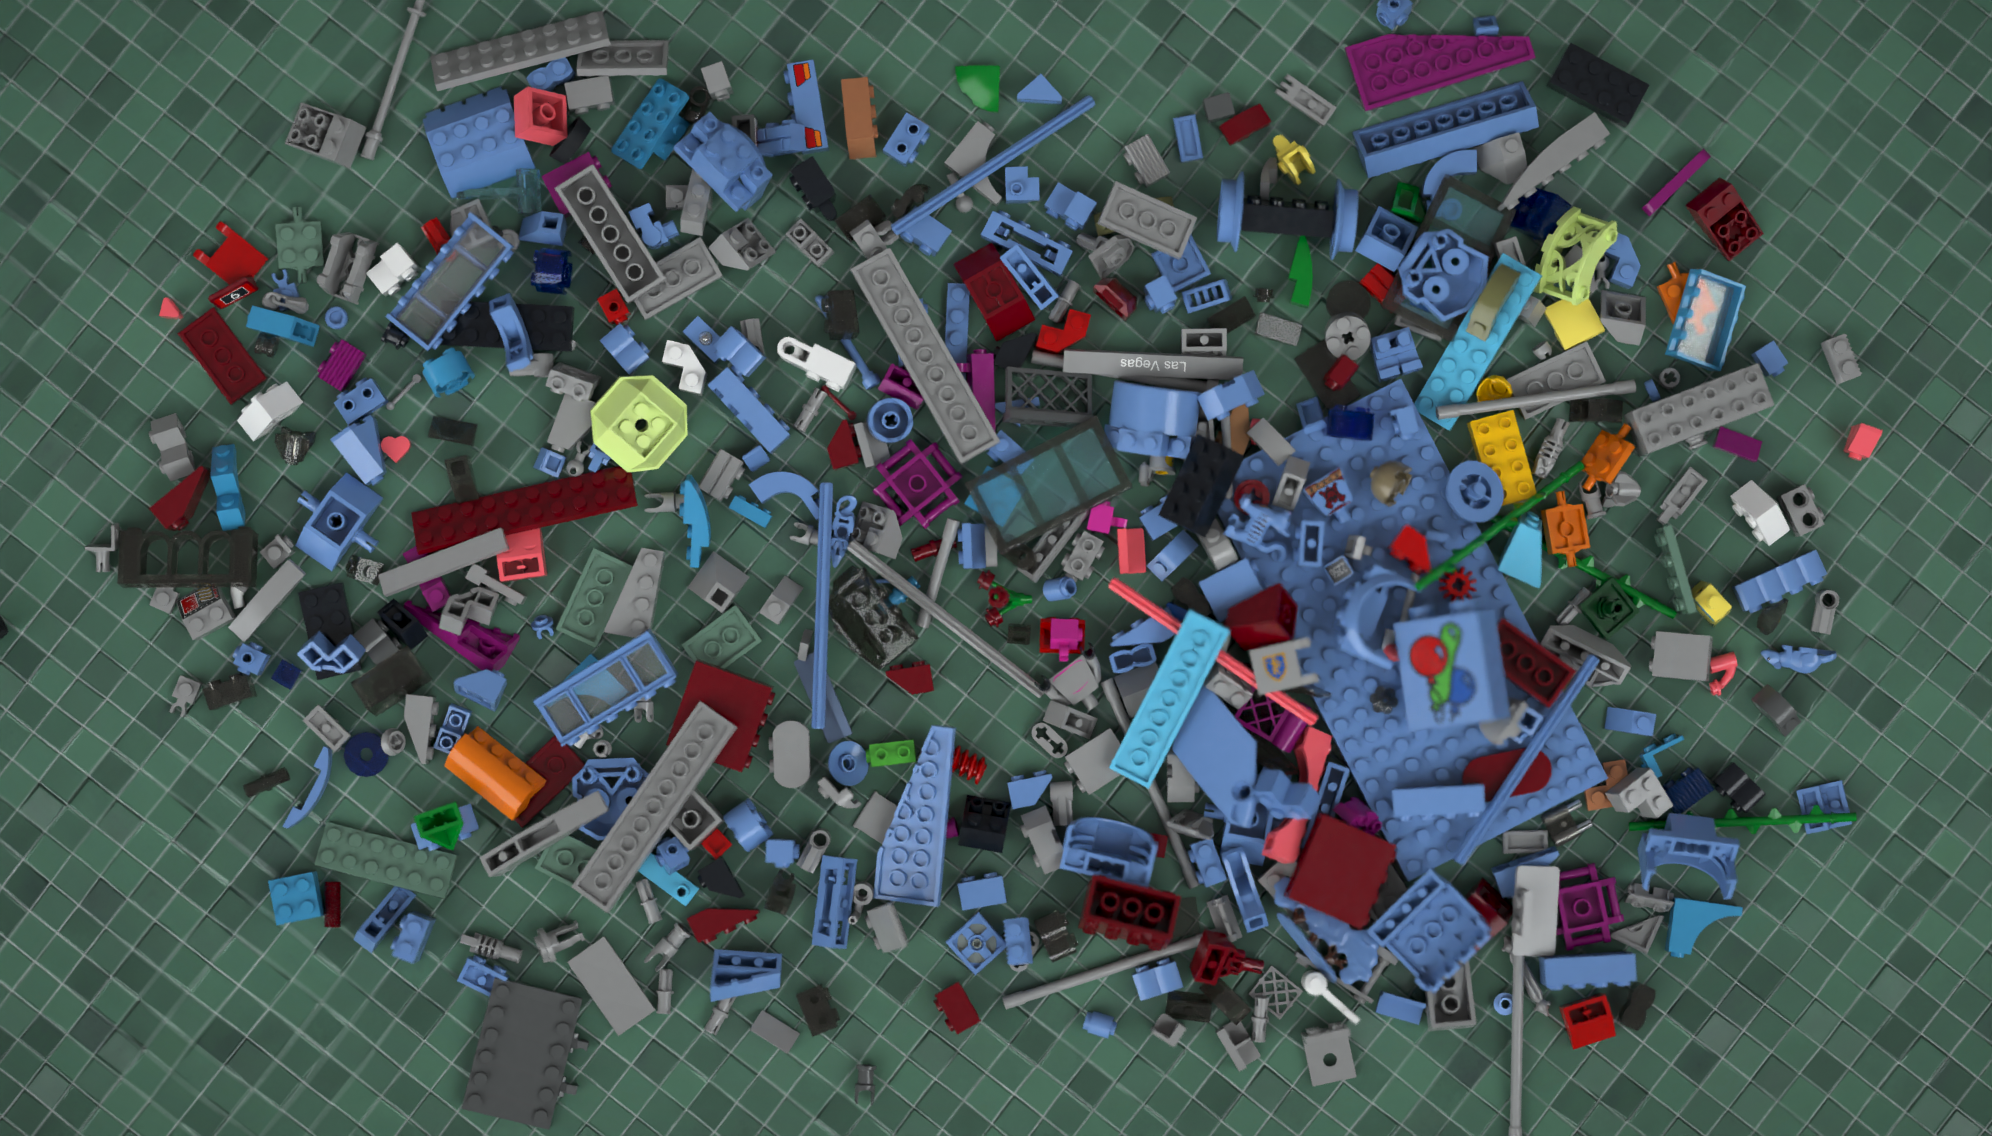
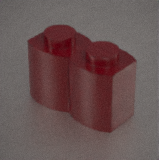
[1323,354,1359,392]

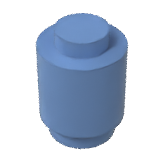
[1043,577,1077,602]
[1083,1011,1117,1039]

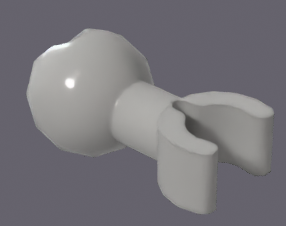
[1595,254,1610,289]
[566,441,591,477]

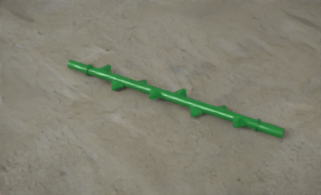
[1414,461,1584,591]
[1489,515,1677,619]
[1629,805,1857,834]

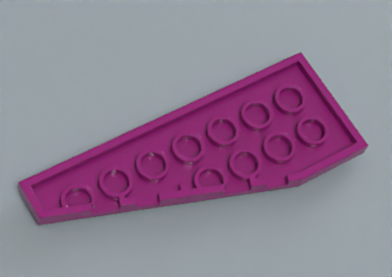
[1345,34,1536,112]

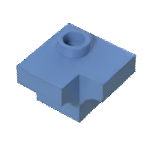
[1005,166,1040,204]
[1509,707,1545,744]

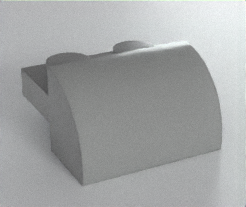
[1181,328,1227,356]

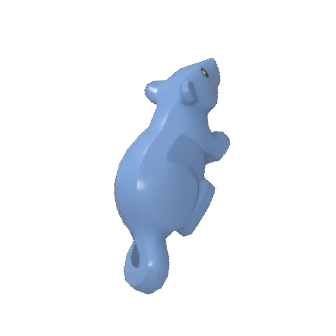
[831,495,857,568]
[1761,645,1837,674]

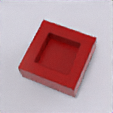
[701,828,733,860]

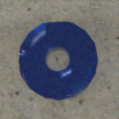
[344,732,389,777]

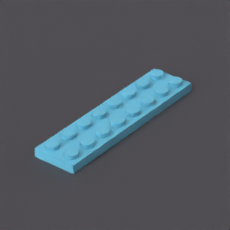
[1414,253,1542,431]
[1109,609,1231,788]

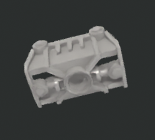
[317,232,379,305]

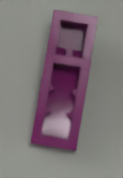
[403,546,452,612]

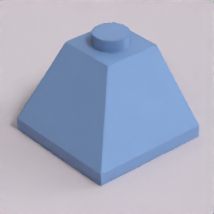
[454,669,507,712]

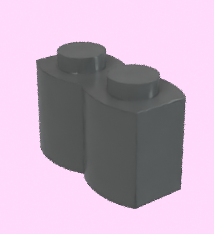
[352,618,404,670]

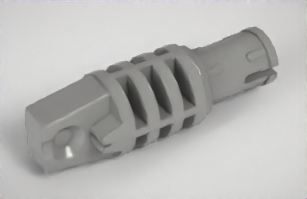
[1531,418,1570,479]
[460,932,523,964]

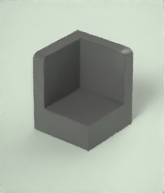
[1202,92,1235,124]

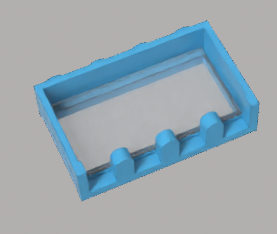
[1665,269,1746,371]

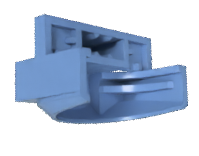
[673,112,773,212]
[1334,565,1423,670]
[1637,813,1740,899]
[1060,817,1159,888]

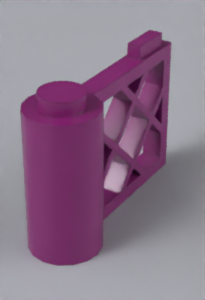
[1234,686,1312,753]

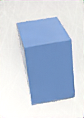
[1017,74,1062,104]

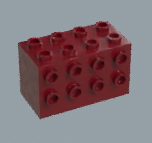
[1078,874,1181,951]

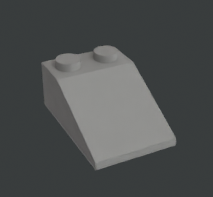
[865,901,909,953]
[1425,960,1476,1031]

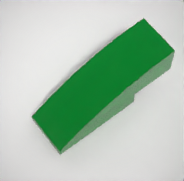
[1287,236,1313,308]

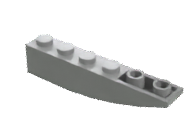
[1498,112,1610,211]
[479,791,609,877]

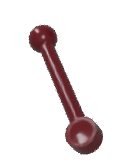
[820,385,857,420]

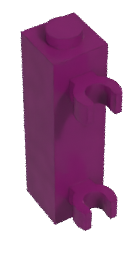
[956,349,996,433]

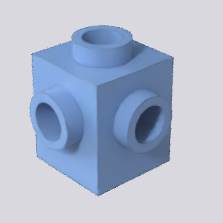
[1376,0,1413,30]
[233,641,271,675]
[655,836,690,875]

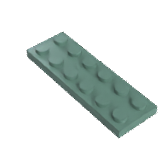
[314,822,458,900]

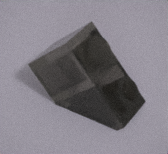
[1570,399,1623,424]
[445,455,479,504]

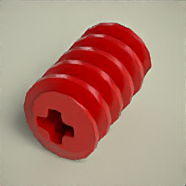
[952,745,988,785]

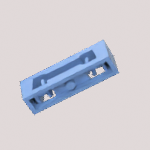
[981,210,1073,277]
[812,855,857,949]

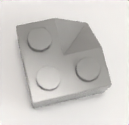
[668,787,725,851]

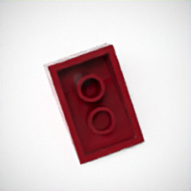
[149,465,211,531]

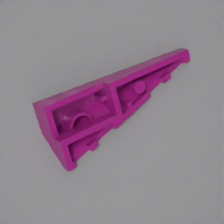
[404,600,520,672]

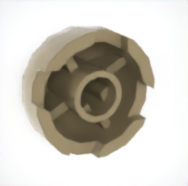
[1370,461,1412,507]

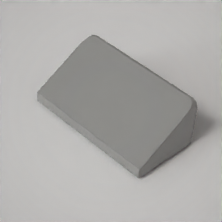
[750,1010,800,1054]

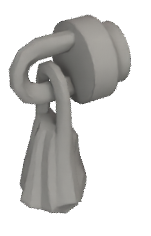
[262,292,309,314]

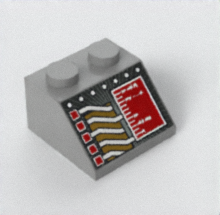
[176,580,236,640]

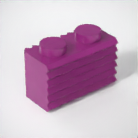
[318,339,367,392]
[878,363,923,410]

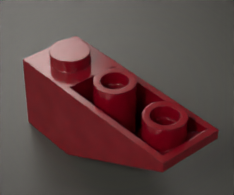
[687,908,760,944]

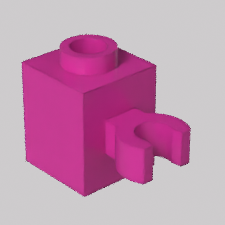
[1087,500,1128,534]
[1050,619,1083,662]

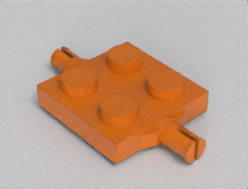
[1657,262,1717,335]
[1581,423,1635,492]
[1541,491,1590,567]

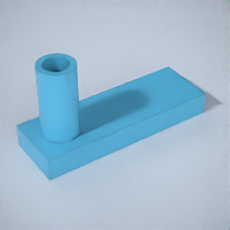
[639,852,700,906]

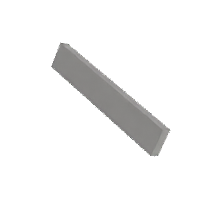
[378,528,509,597]

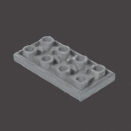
[567,936,656,1036]

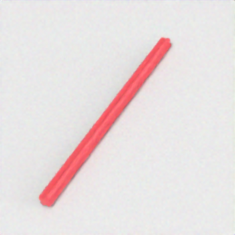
[1108,578,1318,726]

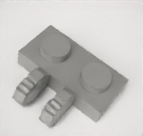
[849,219,899,259]

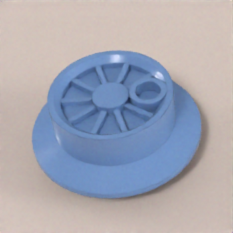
[1446,461,1504,523]

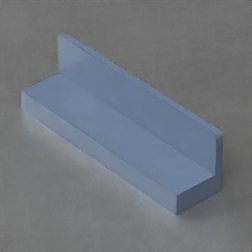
[794,652,853,743]

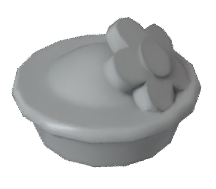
[381,728,406,756]

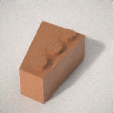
[841,77,878,159]

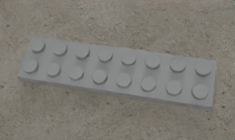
[430,10,610,91]

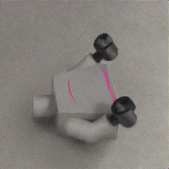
[1034,642,1101,711]

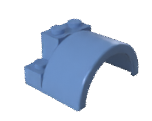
[1102,380,1201,459]

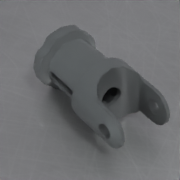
[855,1064,876,1105]

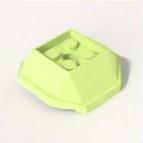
[590,375,688,473]

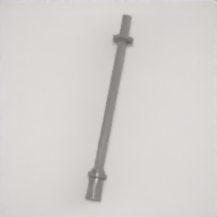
[360,0,426,161]

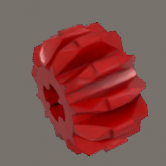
[1438,566,1477,602]

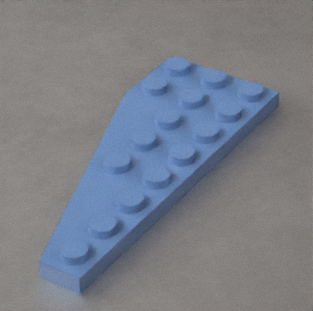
[873,725,956,907]

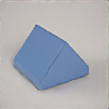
[1473,16,1499,37]

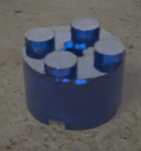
[531,248,573,295]

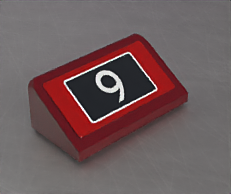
[208,275,258,309]

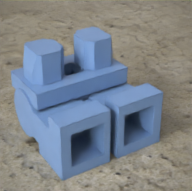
[629,203,680,249]
[1370,327,1423,382]

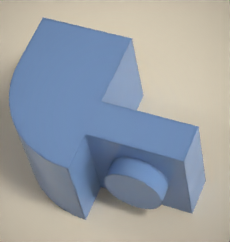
[1147,530,1199,581]

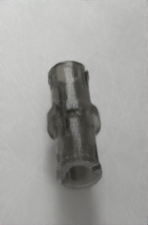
[243,767,290,798]

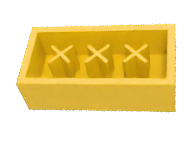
[1467,410,1537,506]

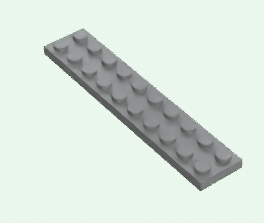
[851,248,1000,464]
[572,701,737,913]

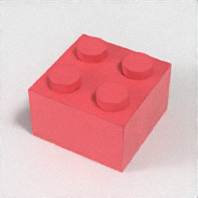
[514,87,568,146]

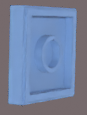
[1151,235,1211,293]

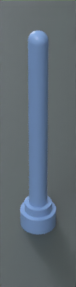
[815,295,882,390]

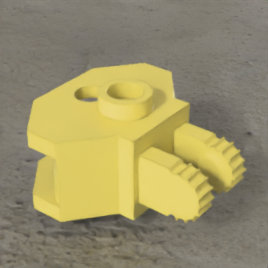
[1273,135,1316,185]

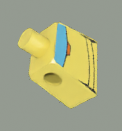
[1691,581,1732,627]

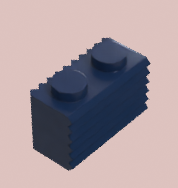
[1662,766,1714,814]

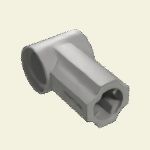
[740,318,765,355]
[509,353,554,377]
[1810,590,1839,635]
[1050,781,1073,826]
[796,828,831,873]

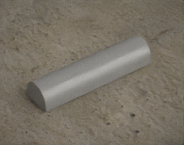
[1017,498,1090,583]

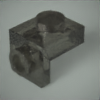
[346,555,385,586]

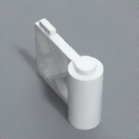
[1301,970,1360,1024]

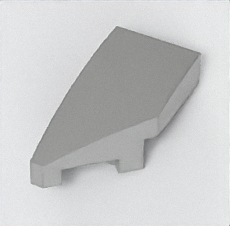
[1260,157,1277,200]

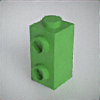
[865,739,917,767]

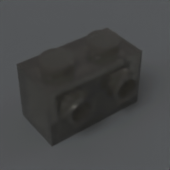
[203,672,257,710]
[796,983,841,1037]

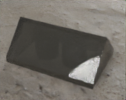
[351,645,433,717]

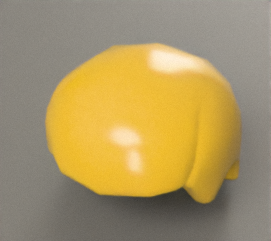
[1476,375,1513,402]

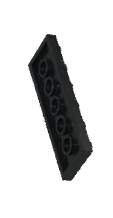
[440,300,575,352]

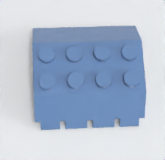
[423,86,536,199]
[1367,868,1492,993]

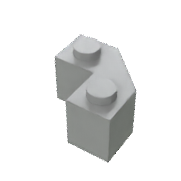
[149,413,195,481]
[439,587,499,636]
[1166,741,1199,802]
[1020,805,1064,874]

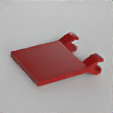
[193,221,268,285]

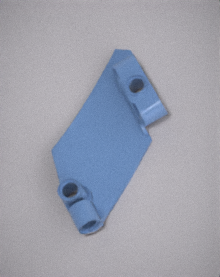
[1172,683,1260,828]

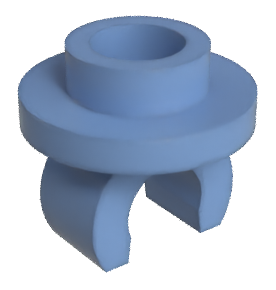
[531,615,554,639]

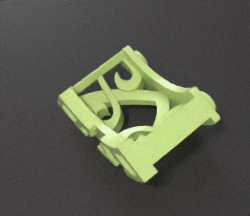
[1533,207,1618,306]

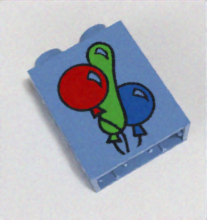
[1393,599,1510,732]

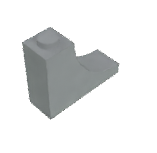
[944,121,1002,207]

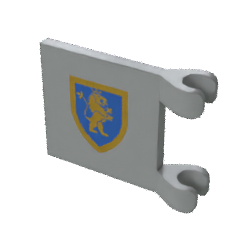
[1249,638,1319,695]

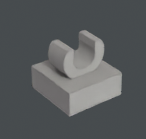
[1344,535,1373,560]

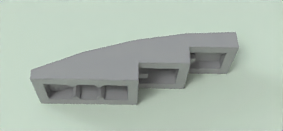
[228,559,306,643]

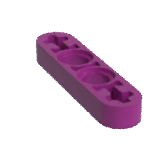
[1641,148,1711,216]

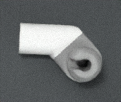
[230,576,251,609]
[573,725,604,749]

